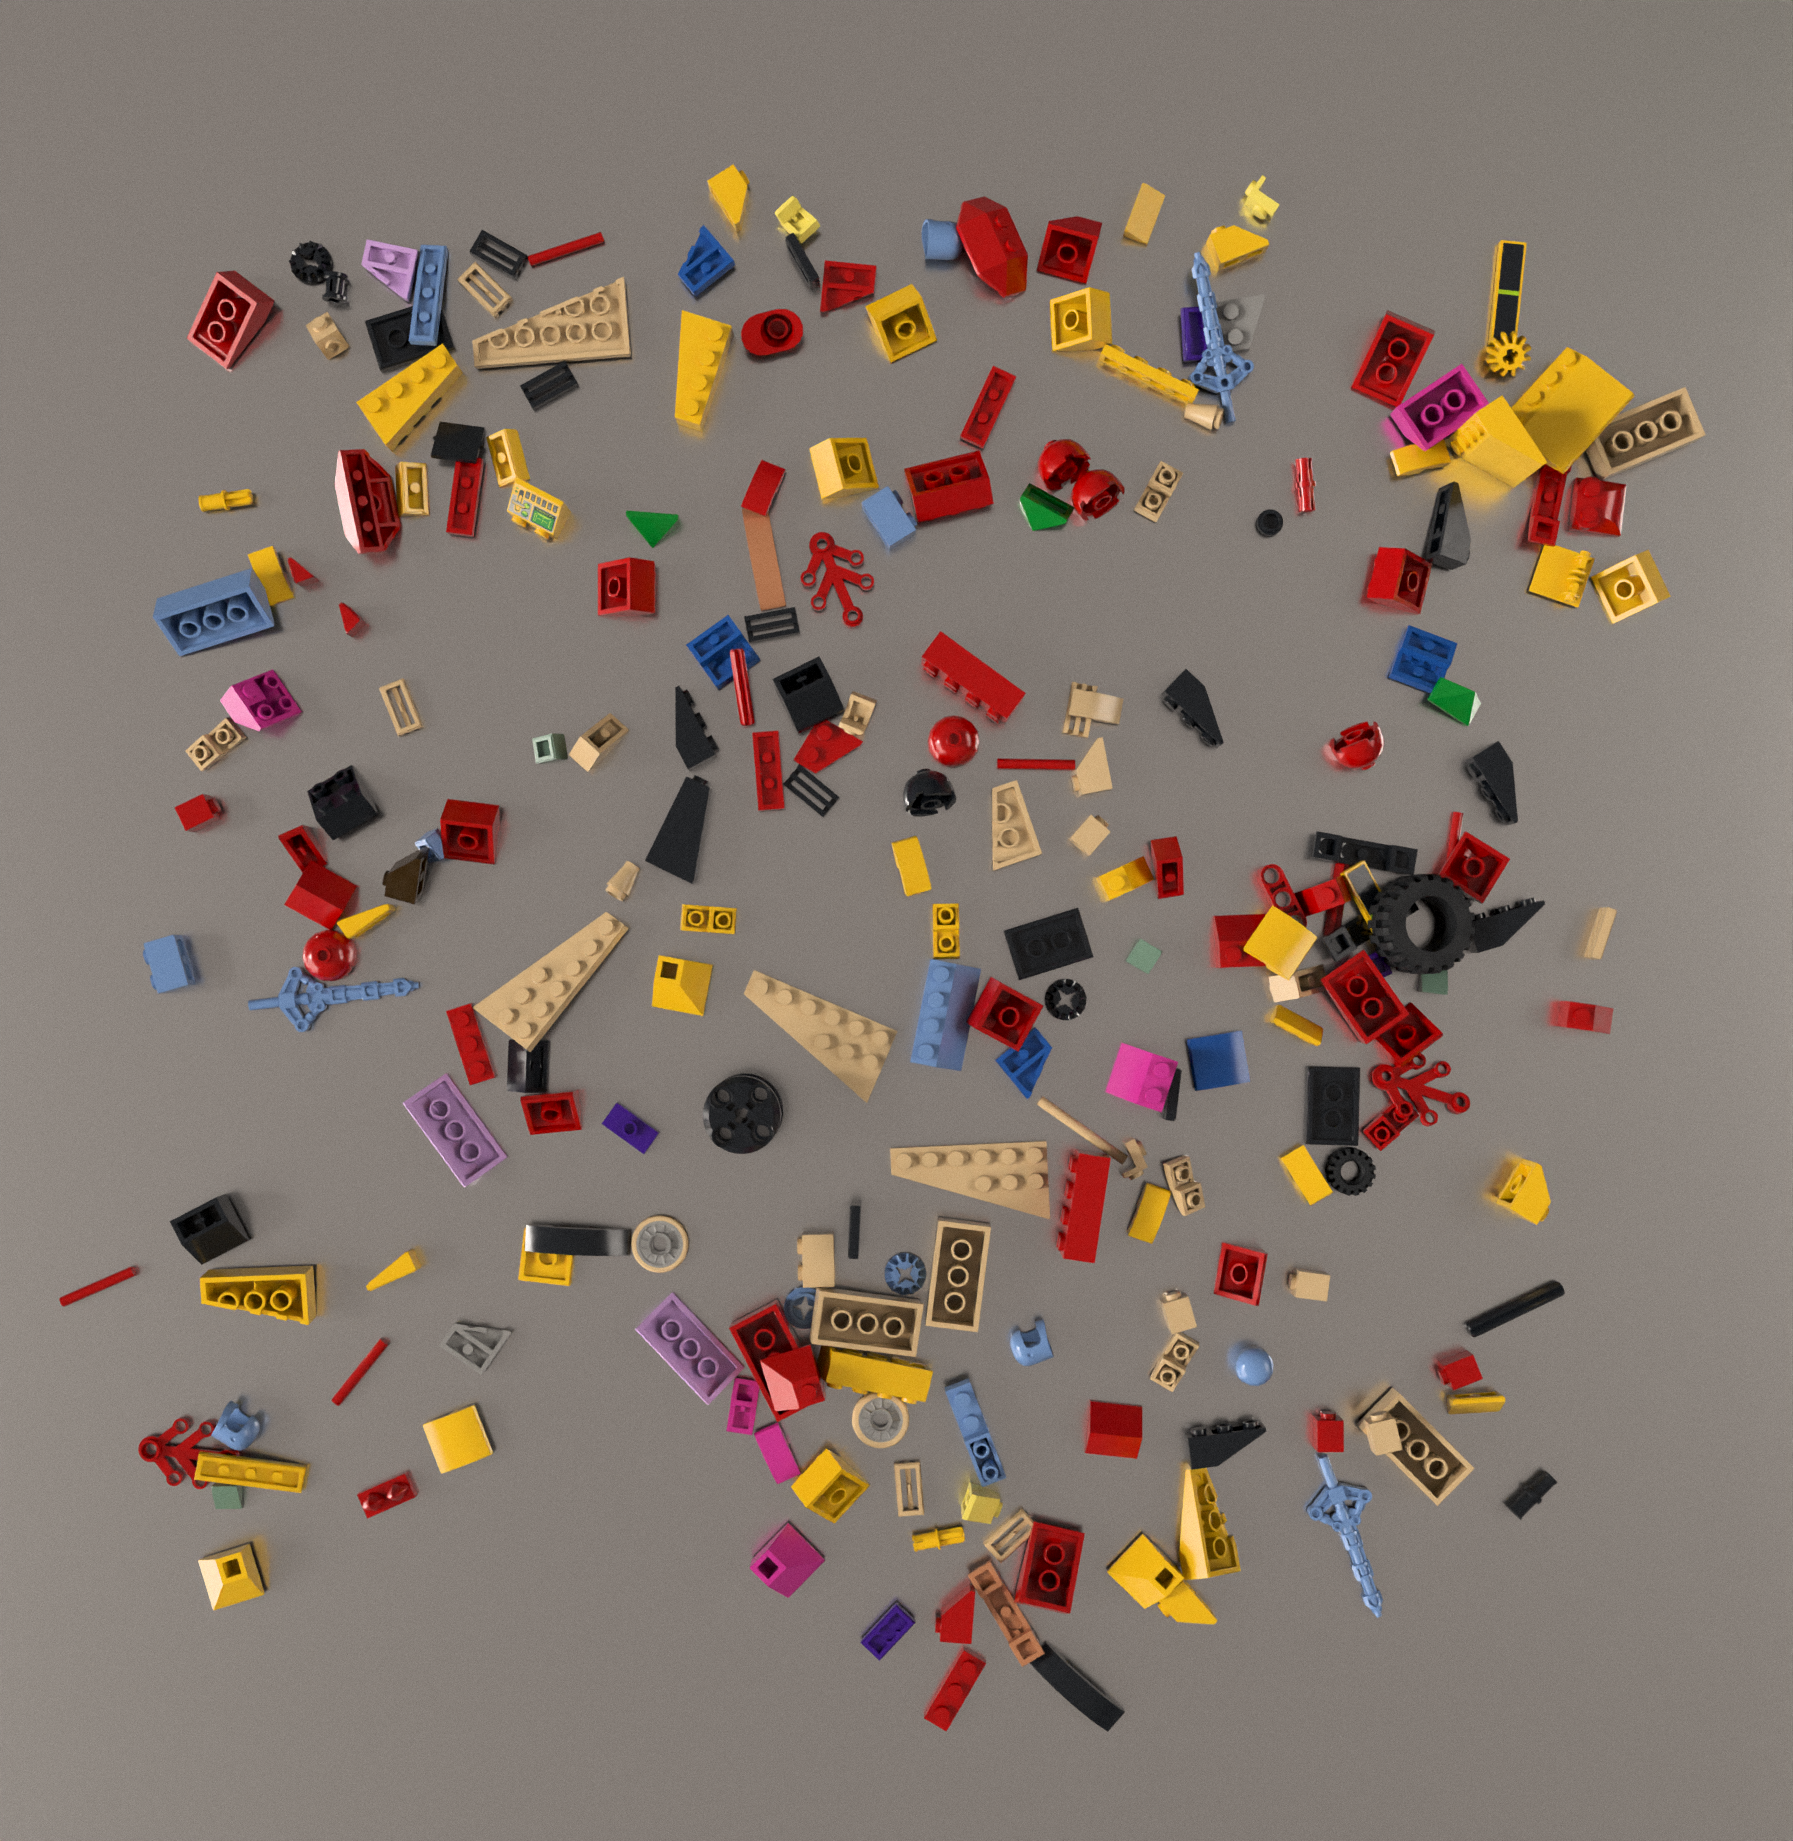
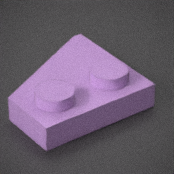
[361,239,420,301]

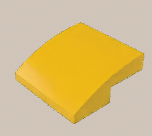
[1244,905,1317,981]
[422,1404,493,1474]

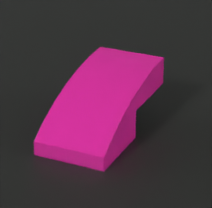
[726,1378,760,1435]
[754,1422,801,1484]

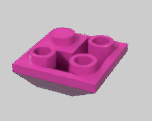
[220,669,302,731]
[750,1523,825,1598]

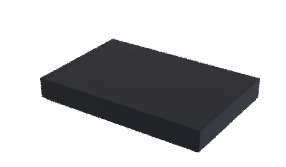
[365,306,456,372]
[1003,908,1094,980]
[1305,1066,1360,1146]

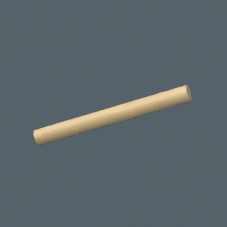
[1037,1096,1128,1164]

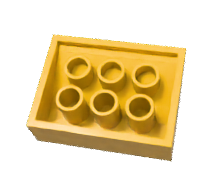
[1511,347,1635,474]
[1449,395,1547,488]

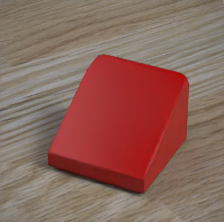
[287,557,320,587]
[339,602,366,637]

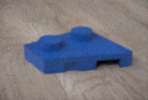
[678,225,736,297]
[995,1027,1052,1099]

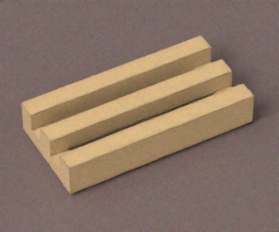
[457,262,513,318]
[379,678,424,737]
[1062,682,1098,738]
[1584,907,1617,960]
[894,1460,924,1517]
[983,1507,1034,1563]

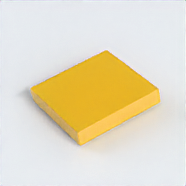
[518,1227,575,1286]

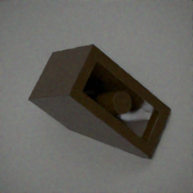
[382,847,429,905]

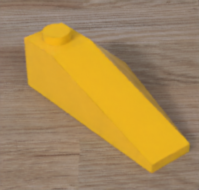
[1179,1468,1241,1580]

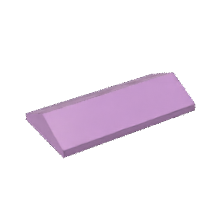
[403,1074,507,1188]
[635,1293,744,1405]

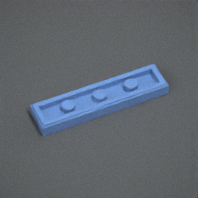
[409,245,448,346]

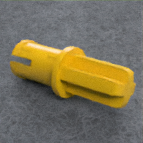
[198,489,253,512]
[912,1527,965,1552]

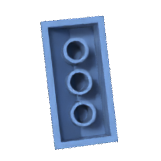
[153,568,275,656]
[910,959,981,1071]

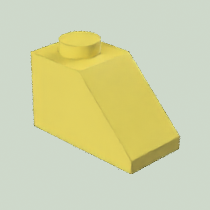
[961,1482,1003,1524]

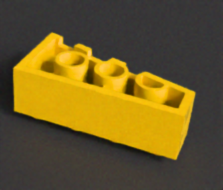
[675,310,734,432]
[356,343,463,452]
[200,1266,317,1325]
[817,1345,933,1404]

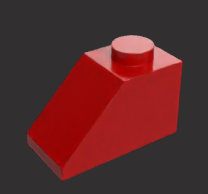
[1151,836,1184,899]
[1294,875,1352,917]
[1557,1001,1614,1034]
[935,1584,975,1644]

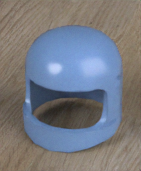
[922,219,964,260]
[1010,1319,1054,1366]
[1234,1346,1274,1386]
[211,1400,260,1451]

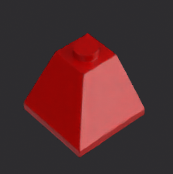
[1037,216,1102,284]
[760,1344,826,1411]

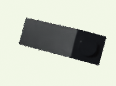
[1425,481,1471,570]

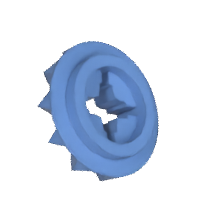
[885,1253,926,1295]
[784,1287,816,1329]

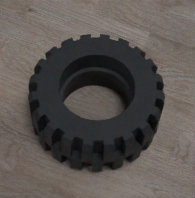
[1368,874,1475,974]

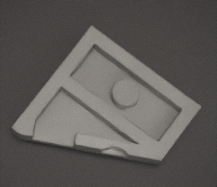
[1216,294,1265,354]
[438,1323,512,1375]

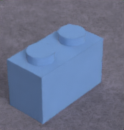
[862,486,917,551]
[143,934,196,994]

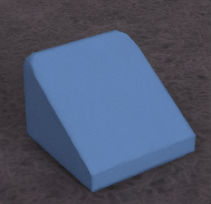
[415,828,444,863]

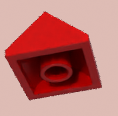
[284,860,357,930]
[1374,1002,1444,1067]
[520,1090,582,1135]
[1214,1242,1268,1306]
[1085,1400,1142,1459]

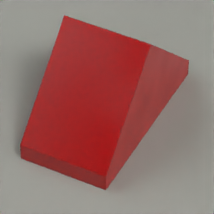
[278,825,327,873]

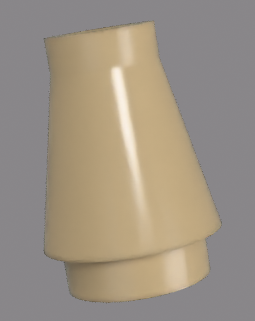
[1184,403,1224,430]
[605,861,640,901]

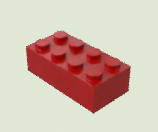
[921,631,1026,724]
[1056,1149,1111,1263]
[729,1299,808,1422]

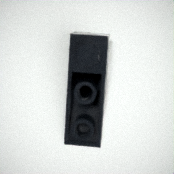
[1162,669,1224,748]
[675,686,719,771]
[1466,741,1518,825]
[1469,897,1545,953]
[1184,1420,1266,1470]

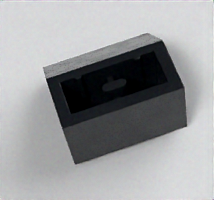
[772,656,845,734]
[307,765,378,840]
[169,1194,249,1265]

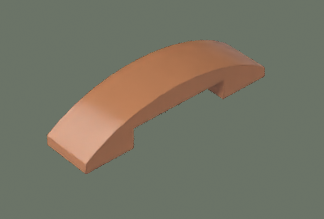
[742,509,786,611]
[967,1561,1045,1667]

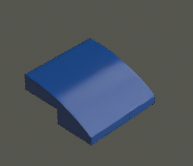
[686,615,761,690]
[1388,625,1458,693]
[1187,1030,1250,1091]

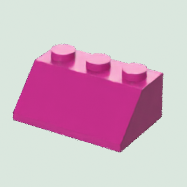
[1390,364,1489,451]

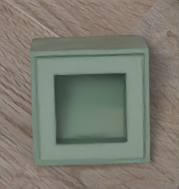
[532,734,568,764]
[1126,938,1163,974]
[1418,970,1448,995]
[211,1482,243,1509]

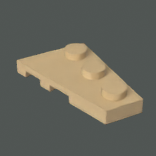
[992,780,1042,871]

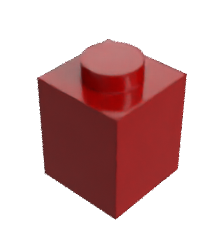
[174,794,222,832]
[1437,1350,1483,1390]
[1313,1411,1344,1452]

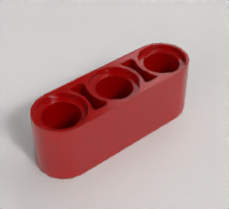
[1256,864,1307,928]

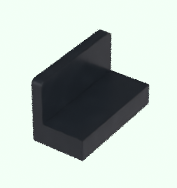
[507,1039,548,1093]

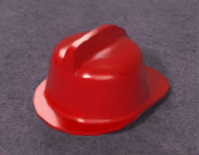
[741,309,803,355]

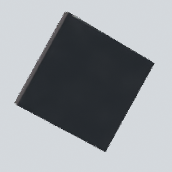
[848,1200,862,1259]

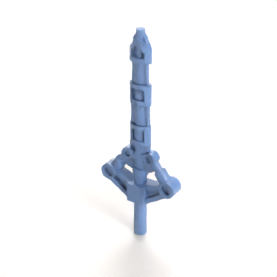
[1188,252,1254,423]
[248,967,419,1032]
[1307,1454,1383,1618]

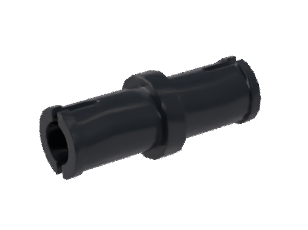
[1508,1471,1557,1520]

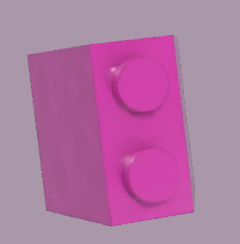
[1105,1043,1178,1113]

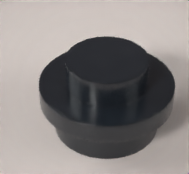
[1257,509,1283,536]

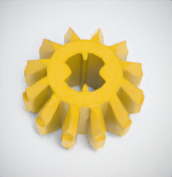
[1485,331,1531,377]

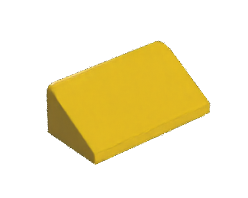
[1123,183,1165,245]
[486,428,530,487]
[395,461,429,517]
[1269,1005,1323,1046]
[1446,1391,1505,1415]

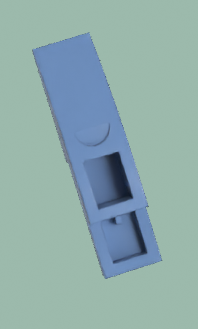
[944,1378,1006,1487]

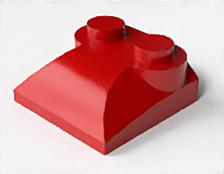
[1568,477,1627,537]
[1438,831,1510,904]

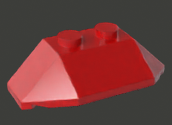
[956,196,1028,298]
[335,449,401,554]

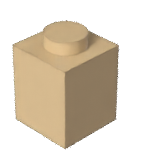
[1068,815,1110,856]
[1288,1268,1330,1301]
[1160,1291,1197,1334]
[1364,1411,1402,1456]

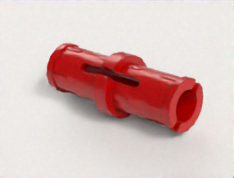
[1295,458,1316,512]

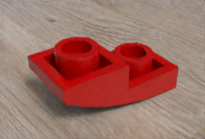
[741,460,786,517]
[1363,1095,1419,1151]

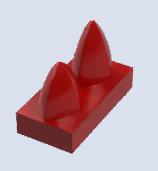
[357,1471,417,1519]

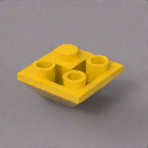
[652,955,713,1016]
[1107,1533,1184,1609]
[198,1544,265,1611]

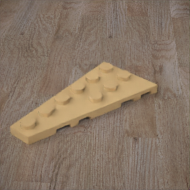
[472,277,631,369]
[472,912,628,1052]
[744,970,898,1103]
[890,1140,1050,1219]

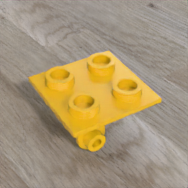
[1529,545,1595,608]

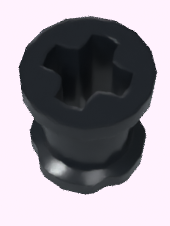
[322,271,348,304]

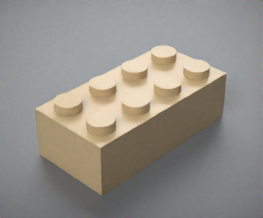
[1586,387,1706,481]
[925,1217,991,1332]
[809,1287,924,1357]
[1356,1387,1475,1506]

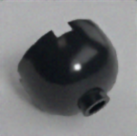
[903,769,957,816]

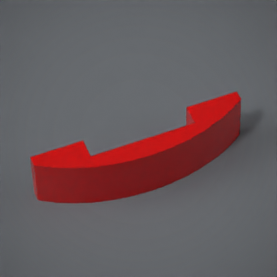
[1528,464,1572,547]

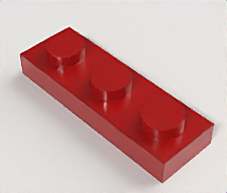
[960,366,1017,449]
[446,458,484,537]
[752,731,785,811]
[446,1003,496,1085]
[924,1647,986,1732]

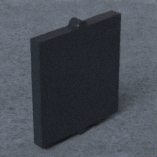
[431,421,485,464]

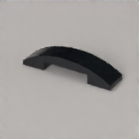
[1312,831,1418,875]
[1321,903,1419,962]
[525,1224,632,1256]
[1030,1642,1125,1732]

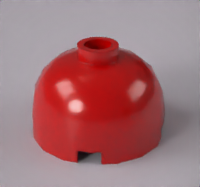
[1038,439,1091,490]
[1071,469,1125,521]
[928,715,980,768]
[1329,721,1385,770]
[302,930,357,981]

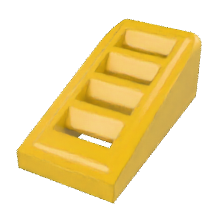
[337,904,396,939]
[366,1249,421,1291]

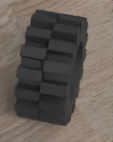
[1325,1147,1376,1196]

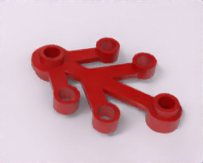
[800,532,874,628]
[1372,1053,1470,1127]
[138,1417,240,1489]

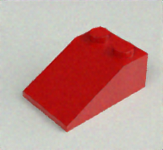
[186,270,275,369]
[1352,310,1435,407]
[1320,949,1410,1044]
[1014,1522,1085,1614]

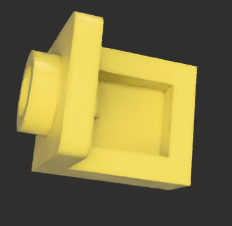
[1244,175,1280,222]
[775,196,820,244]

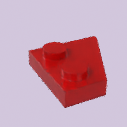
[820,260,877,313]
[793,720,863,774]

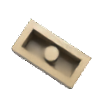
[797,1231,835,1288]

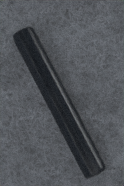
[1467,1281,1565,1337]

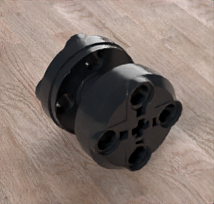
[703,1073,784,1154]

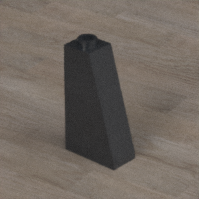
[645,775,712,884]

